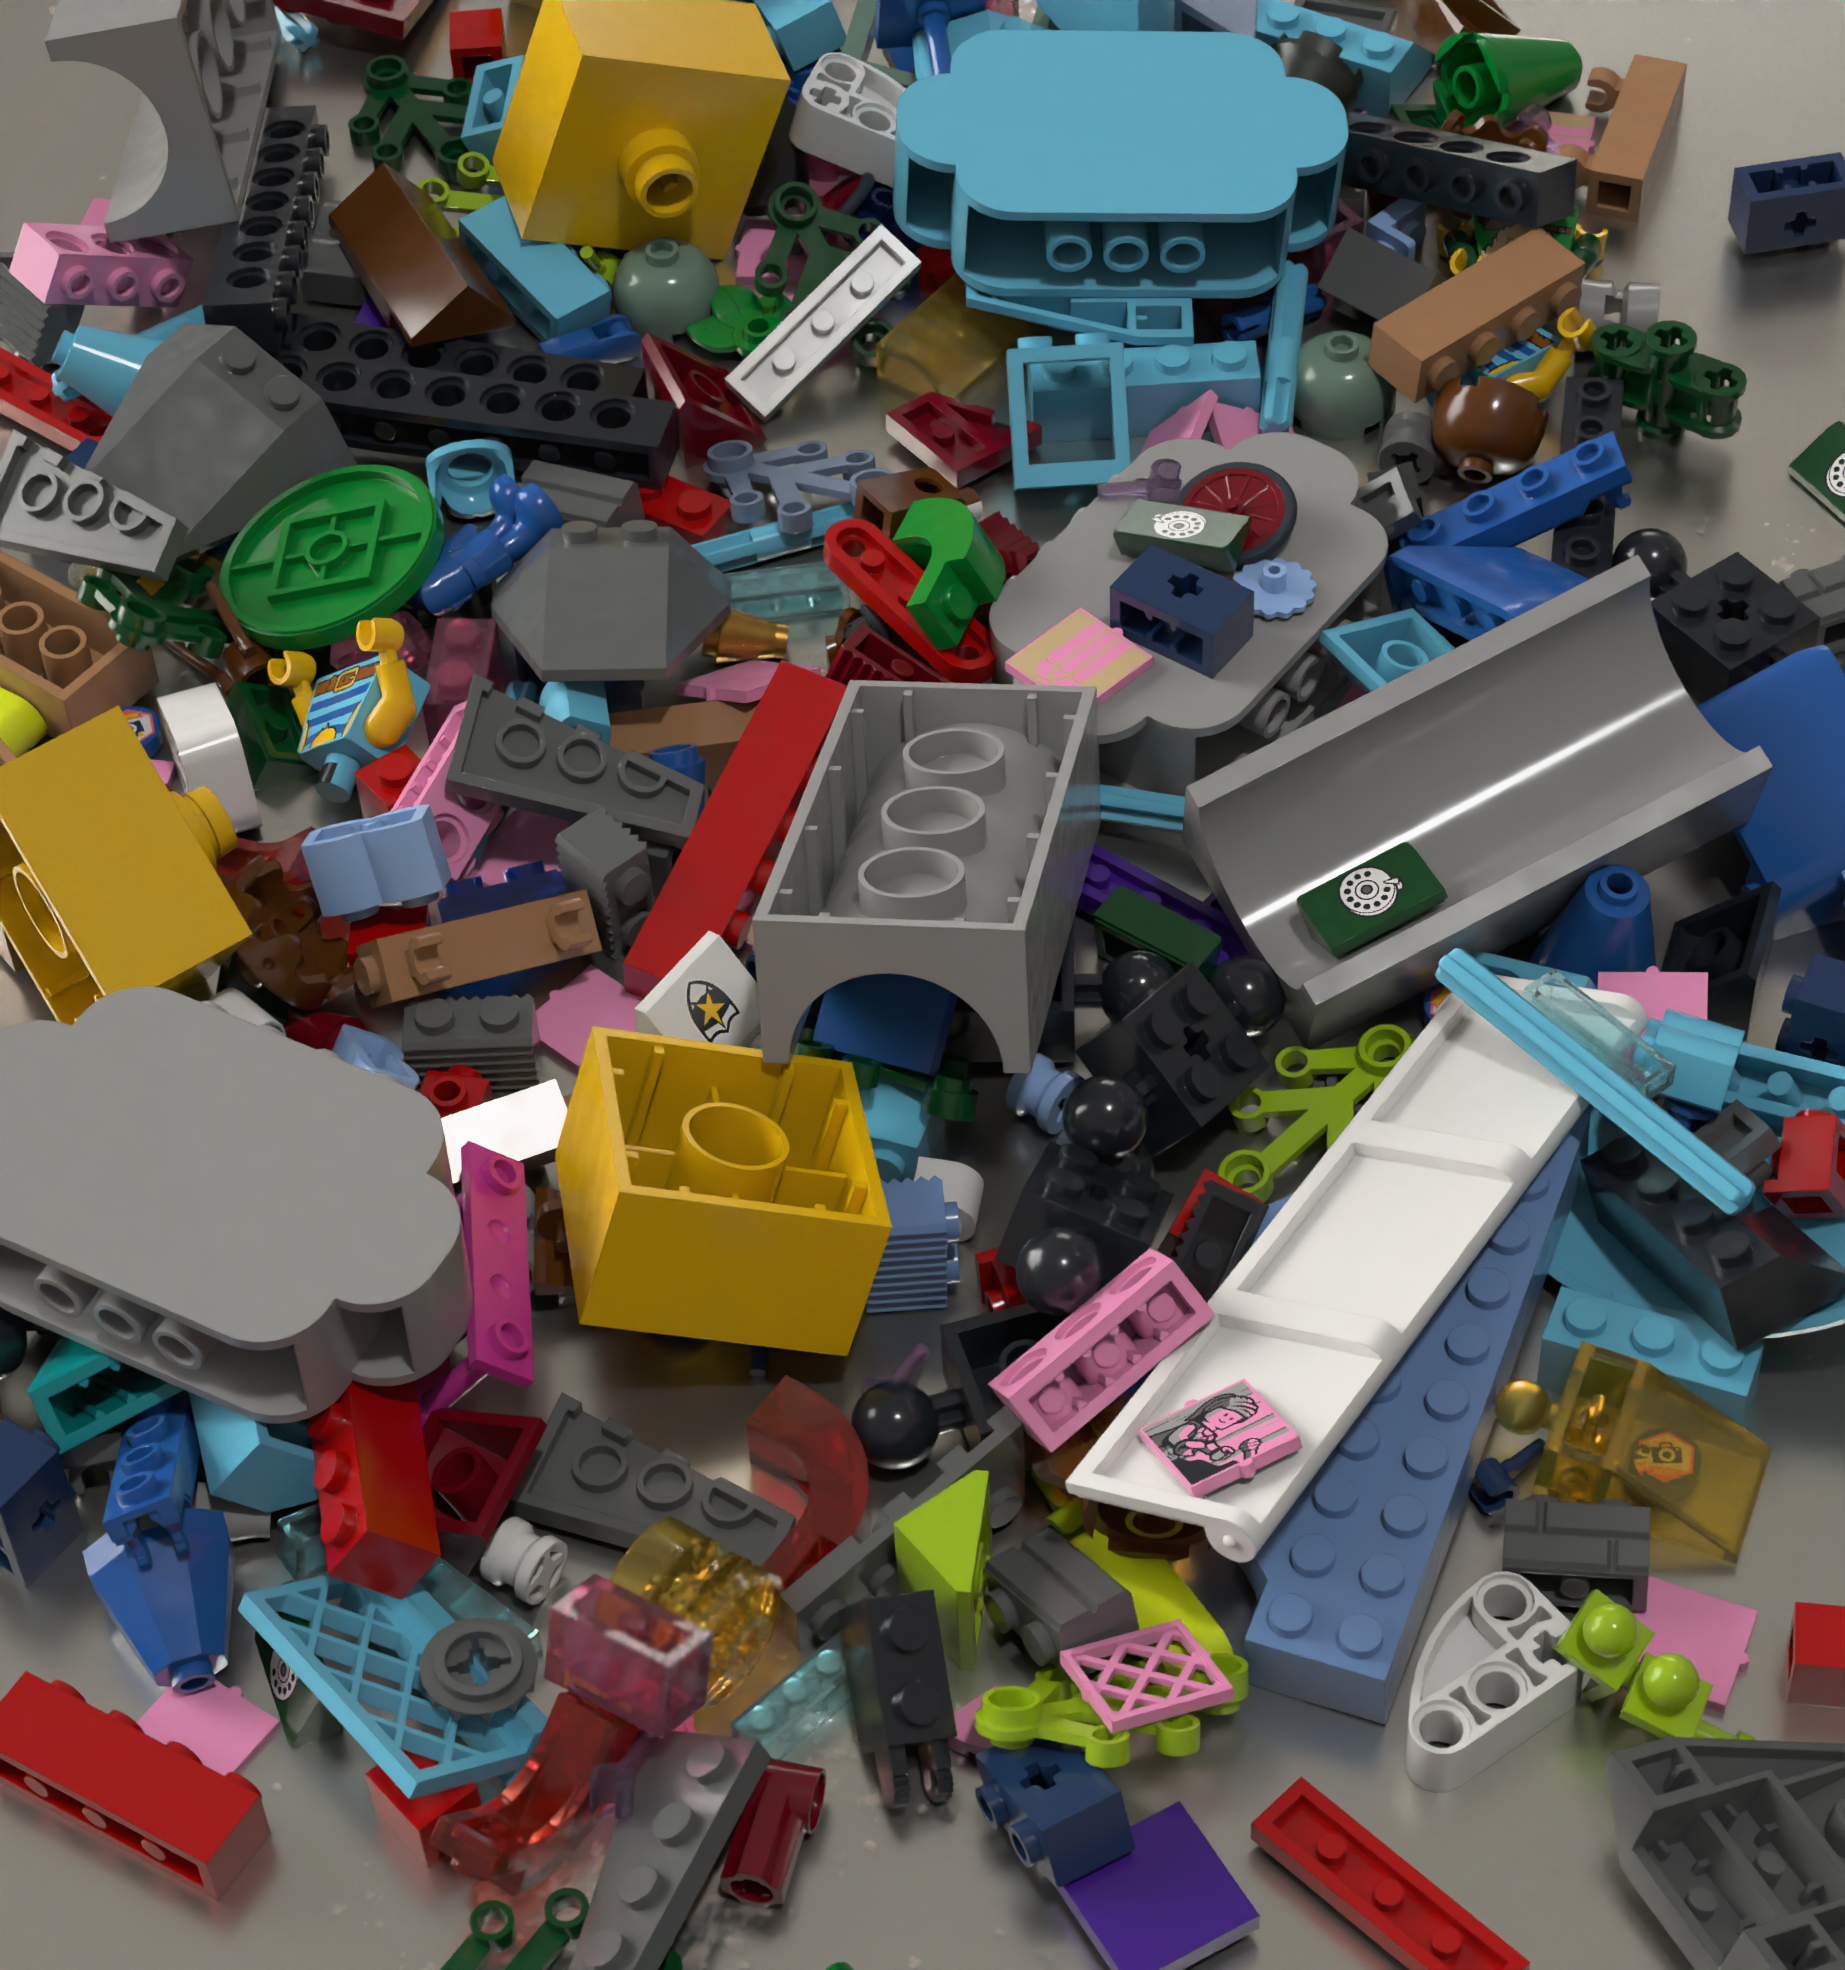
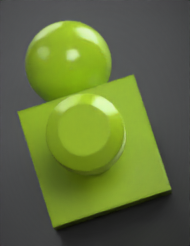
[1553,1589,1655,1702]
[1619,1652,1755,1740]

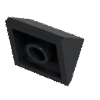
[1661,881,1781,1042]

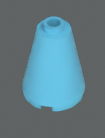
[51,324,164,417]

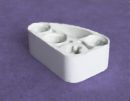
[789,53,906,188]
[156,682,262,833]
[1405,1571,1584,1793]

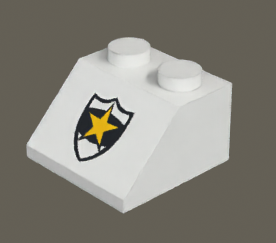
[635,931,762,1049]

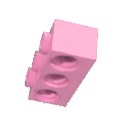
[9,222,194,308]
[391,701,504,886]
[988,1248,1216,1453]

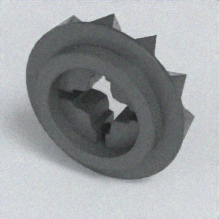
[420,1617,538,1724]

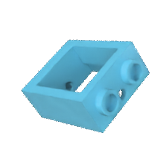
[1006,333,1130,491]

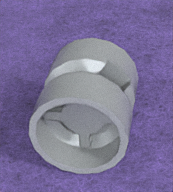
[1575,279,1660,353]

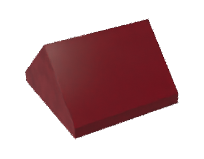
[641,332,767,470]
[422,1408,547,1576]

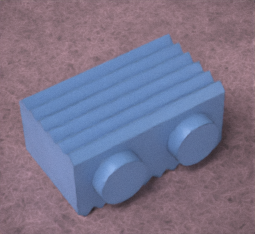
[866,1175,960,1313]

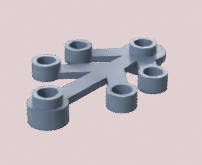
[703,440,893,534]

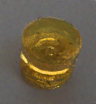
[594,1516,784,1709]

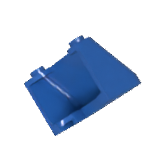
[1383,545,1658,641]
[1696,645,1845,941]

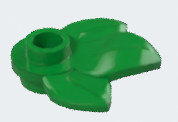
[686,285,791,360]

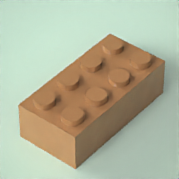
[0,550,160,738]

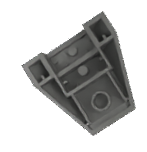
[84,323,357,564]
[491,520,732,682]
[1606,1737,1845,1970]

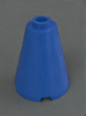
[1530,865,1656,989]

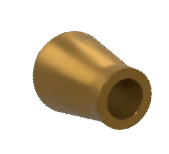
[702,608,789,663]

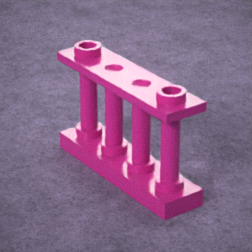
[415,1140,534,1428]

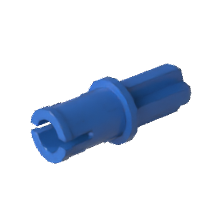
[1221,284,1327,341]

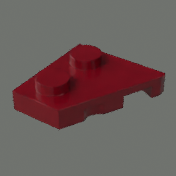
[886,391,1042,489]

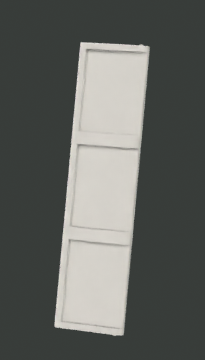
[1065,975,1648,1562]

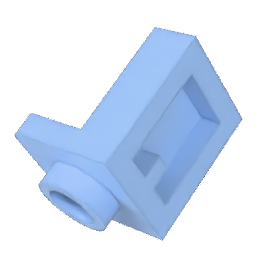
[1366,198,1427,261]

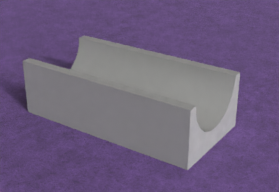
[45,0,282,243]
[1182,555,1773,1050]
[752,680,1101,1074]

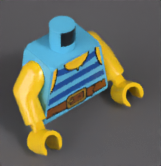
[1426,248,1597,408]
[267,618,431,803]

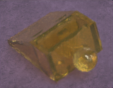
[1494,1341,1772,1565]

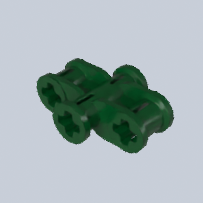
[1587,320,1747,441]

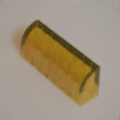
[875,273,1050,405]

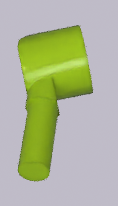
[580,246,621,289]
[1031,1466,1085,1541]

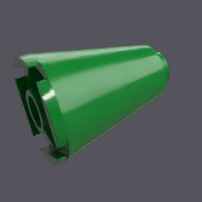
[1433,32,1583,129]

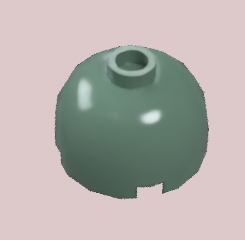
[612,237,720,343]
[1294,331,1396,440]

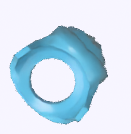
[425,439,515,519]

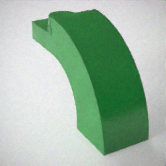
[893,498,1005,651]

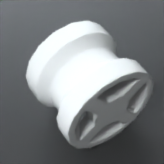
[480,1516,568,1605]

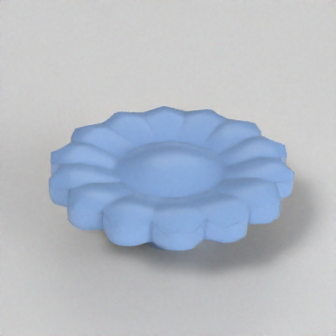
[1233,558,1317,619]

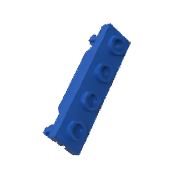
[1398,431,1633,549]
[102,1390,202,1569]

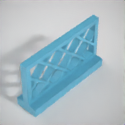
[238,1575,556,1799]

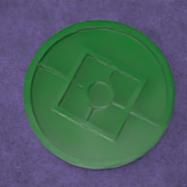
[219,465,445,650]

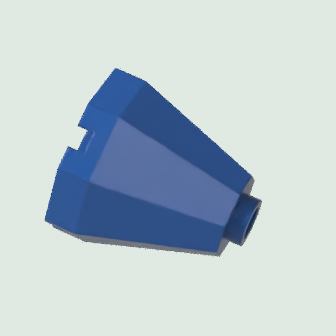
[83,1507,236,1693]

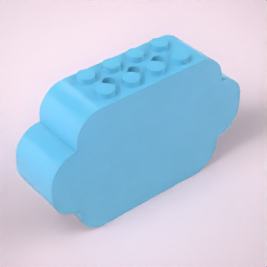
[893,30,1348,298]

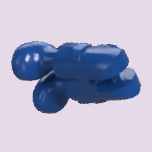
[406,474,564,616]

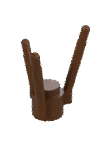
[164,581,278,697]

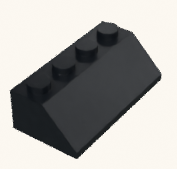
[1580,1135,1845,1352]

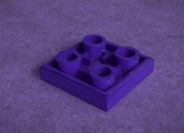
[1056,1801,1260,1970]

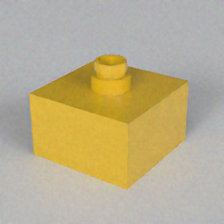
[492,0,791,260]
[0,705,252,1025]
[555,1026,892,1356]

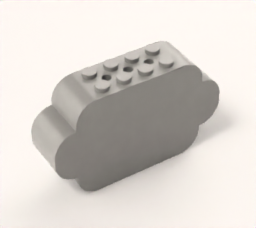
[989,432,1388,797]
[0,986,473,1424]

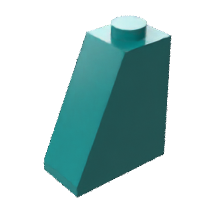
[27,1337,184,1455]

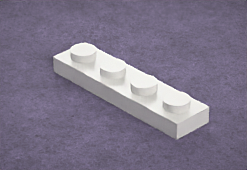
[725,224,921,423]

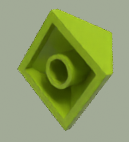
[893,1470,993,1672]

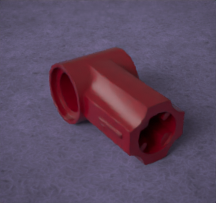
[720,1758,826,1909]

